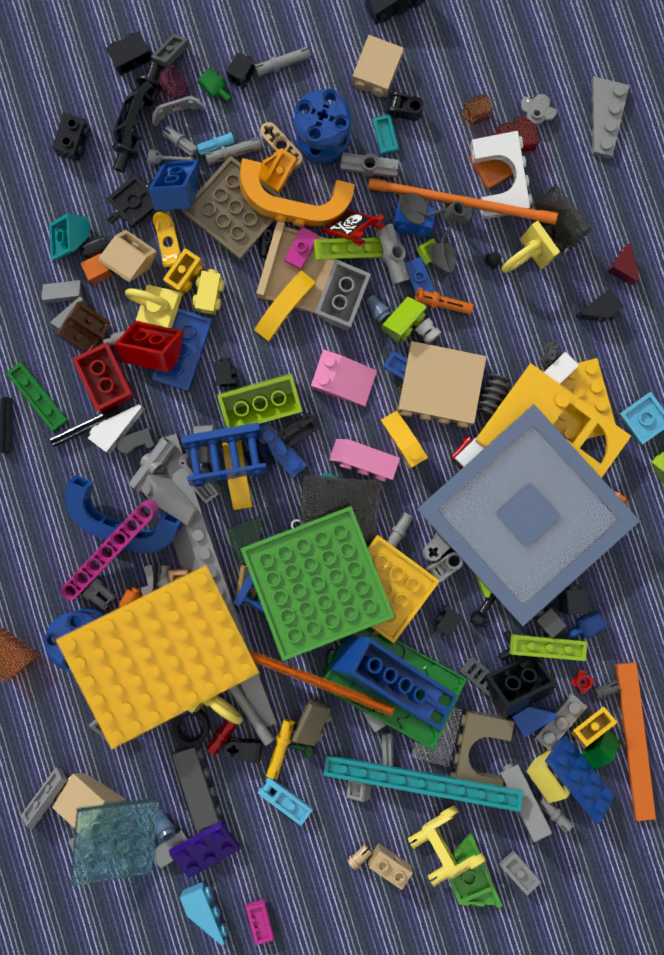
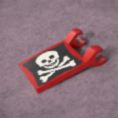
[323,210,386,246]

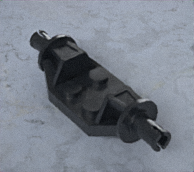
[112,62,162,173]

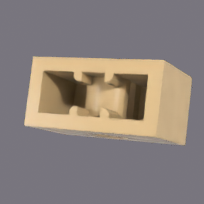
[368,843,413,890]

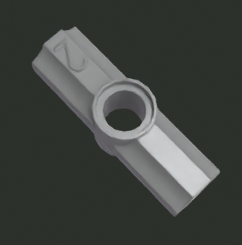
[340,153,399,178]
[377,224,409,284]
[129,437,177,493]

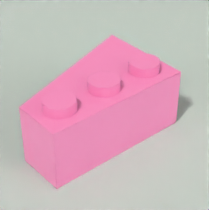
[329,439,400,482]

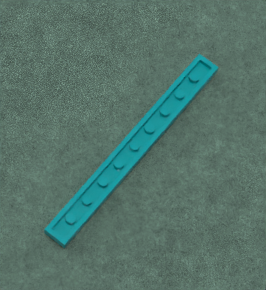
[323,754,523,812]

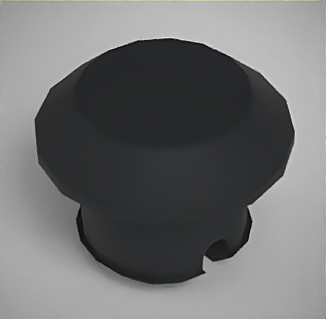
[485,252,502,269]

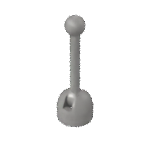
[148,149,194,165]

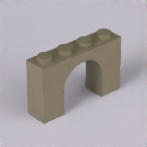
[450,709,514,786]

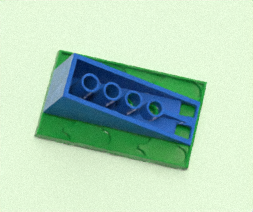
[323,627,467,750]

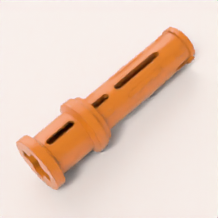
[415,287,473,315]

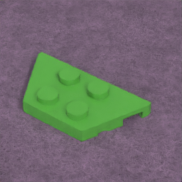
[448,833,502,908]

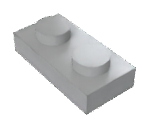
[499,850,542,896]

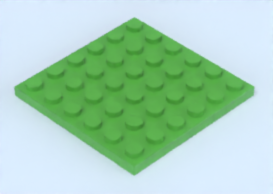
[241,506,394,661]

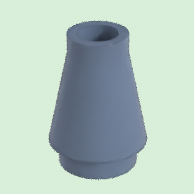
[366,295,392,324]
[153,809,176,842]

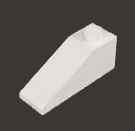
[88,404,145,454]

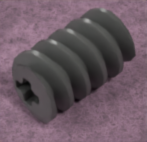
[477,373,511,416]

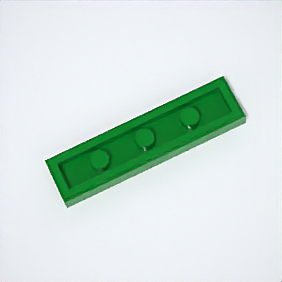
[6,362,69,433]

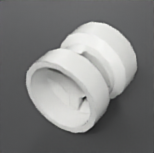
[415,318,441,344]

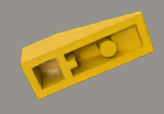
[381,411,428,469]

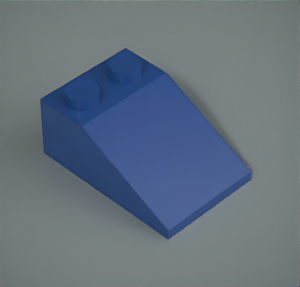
[148,159,200,212]

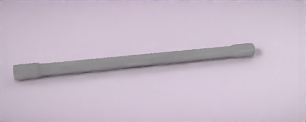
[158,577,274,746]

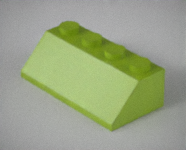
[217,373,303,428]

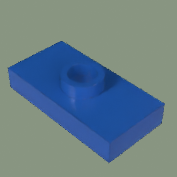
[405,257,435,295]

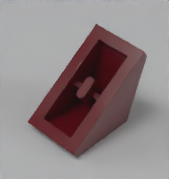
[608,243,640,286]

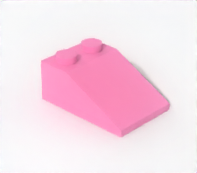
[311,349,377,407]

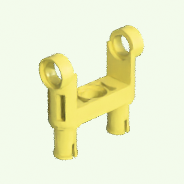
[408,805,486,887]

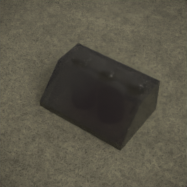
[531,184,592,255]

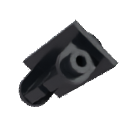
[277,413,319,449]

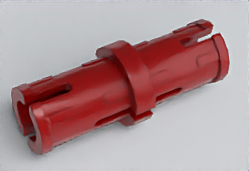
[206,720,238,756]

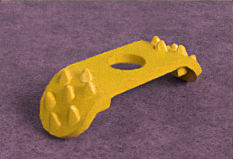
[153,211,181,267]

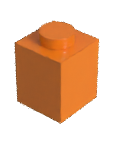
[80,253,113,285]

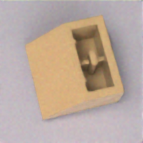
[98,230,156,282]

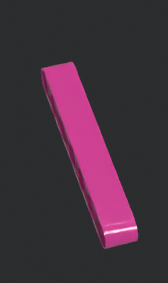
[61,499,159,600]

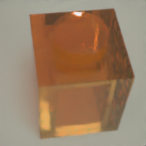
[462,93,494,126]

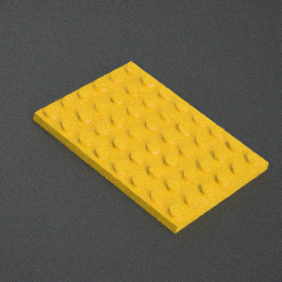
[56,565,259,749]

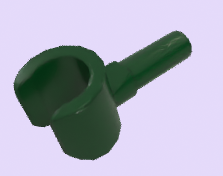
[288,743,315,757]

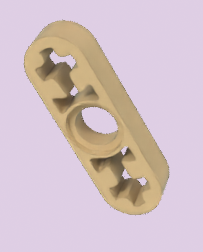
[260,122,303,170]

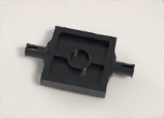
[107,174,154,229]

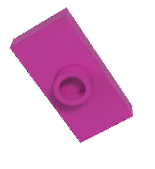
[284,227,319,270]
[245,899,275,945]

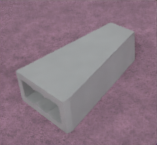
[500,763,552,842]

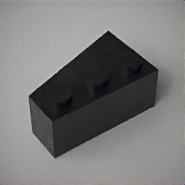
[365,0,425,24]

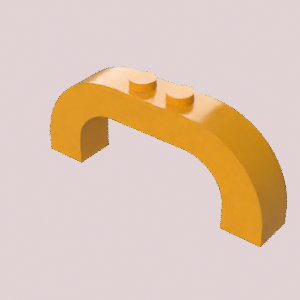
[239,158,355,227]

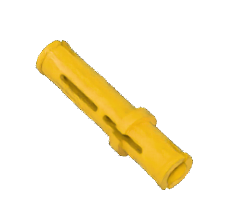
[266,719,295,779]

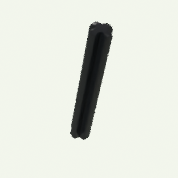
[49,407,121,447]

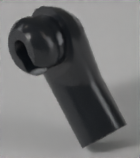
[259,229,274,258]

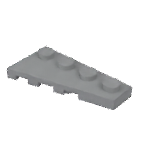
[591,76,629,159]

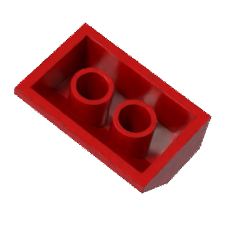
[114,321,184,372]

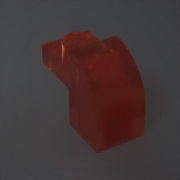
[495,116,539,153]

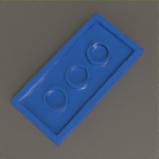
[152,308,213,392]
[545,735,615,824]

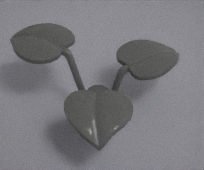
[399,193,474,273]

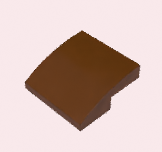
[56,301,111,353]

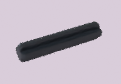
[0,397,13,453]

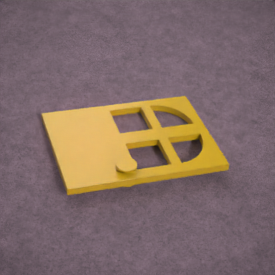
[475,363,631,478]

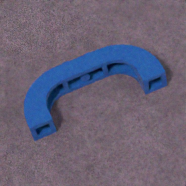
[65,475,182,553]

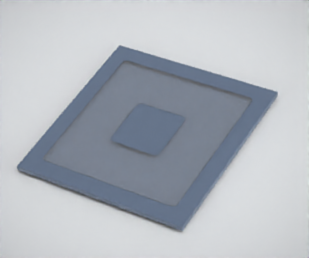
[417,404,640,626]

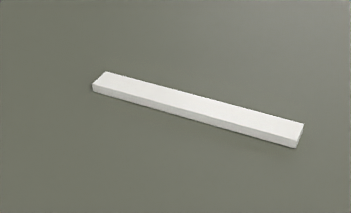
[454,352,579,467]

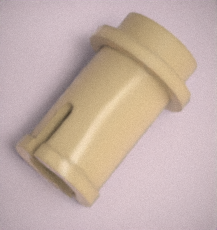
[347,844,373,870]

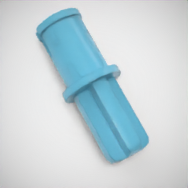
[197,132,235,155]

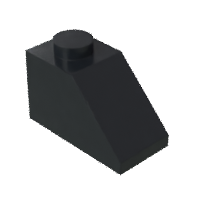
[575,289,624,322]

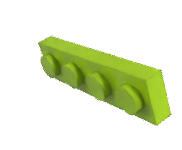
[314,238,383,260]
[510,634,587,661]

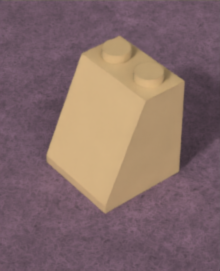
[52,773,126,837]

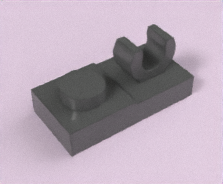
[151,34,190,73]

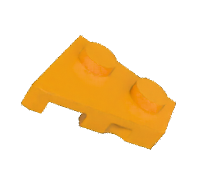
[259,148,299,192]

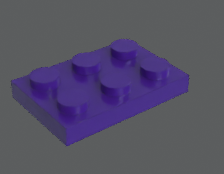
[169,821,240,878]

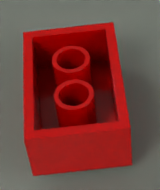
[72,342,136,413]

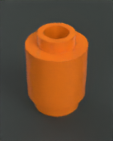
[119,586,142,608]

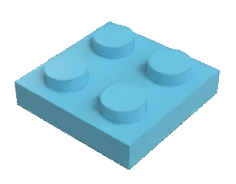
[618,392,664,445]

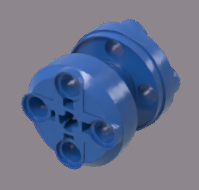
[294,89,351,165]
[43,608,105,672]

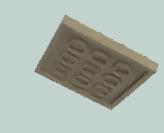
[181,155,282,260]

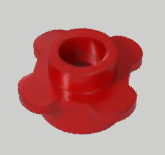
[571,670,595,694]

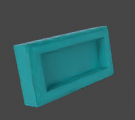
[372,114,399,156]

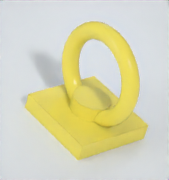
[502,221,560,273]
[125,285,183,328]
[188,695,243,724]

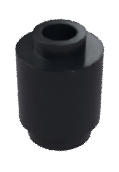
[81,235,109,259]

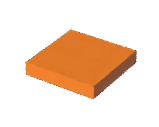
[469,155,513,190]

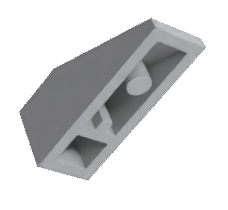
[141,474,197,525]

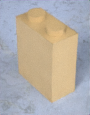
[352,35,404,98]

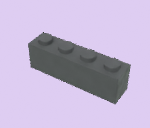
[172,745,223,831]

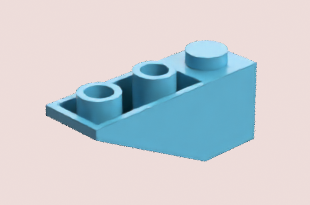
[180,881,228,945]

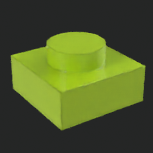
[416,238,436,265]

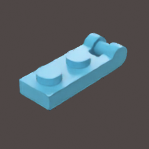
[258,777,313,826]

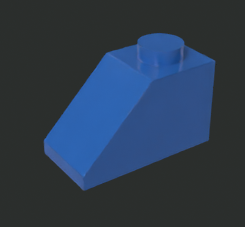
[510,705,558,738]

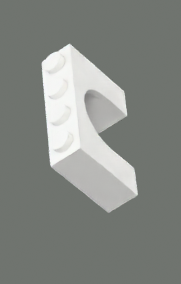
[470,131,532,220]

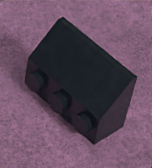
[485,656,557,718]

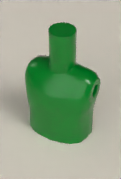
[197,68,231,102]

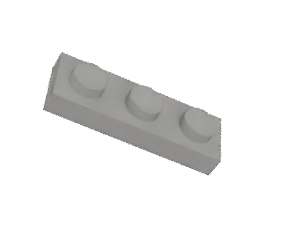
[533,693,587,751]
[21,767,68,829]

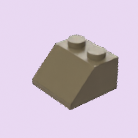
[292,697,333,746]

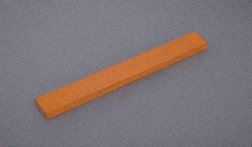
[615,662,656,821]

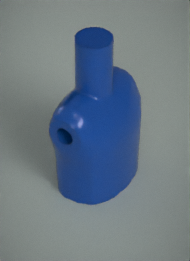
[568,611,607,639]

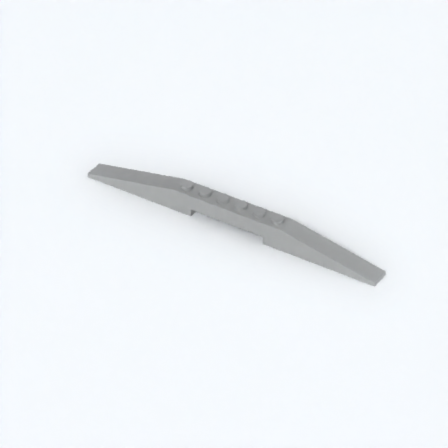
[158,434,277,727]

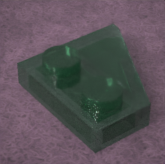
[226,516,262,565]

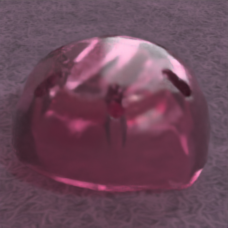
[159,65,188,98]

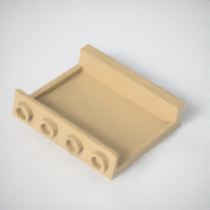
[256,221,335,314]
[396,341,487,428]

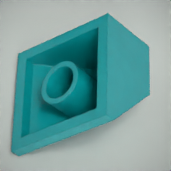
[49,213,91,261]

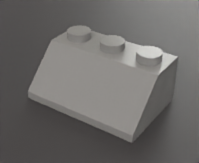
[315,259,371,331]

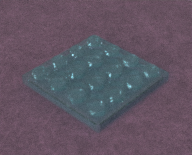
[71,798,159,886]

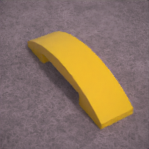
[254,270,316,342]
[222,440,253,510]

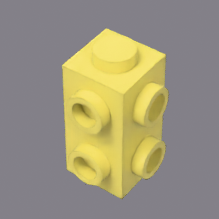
[193,269,225,315]

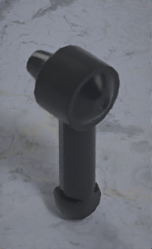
[469,592,497,628]

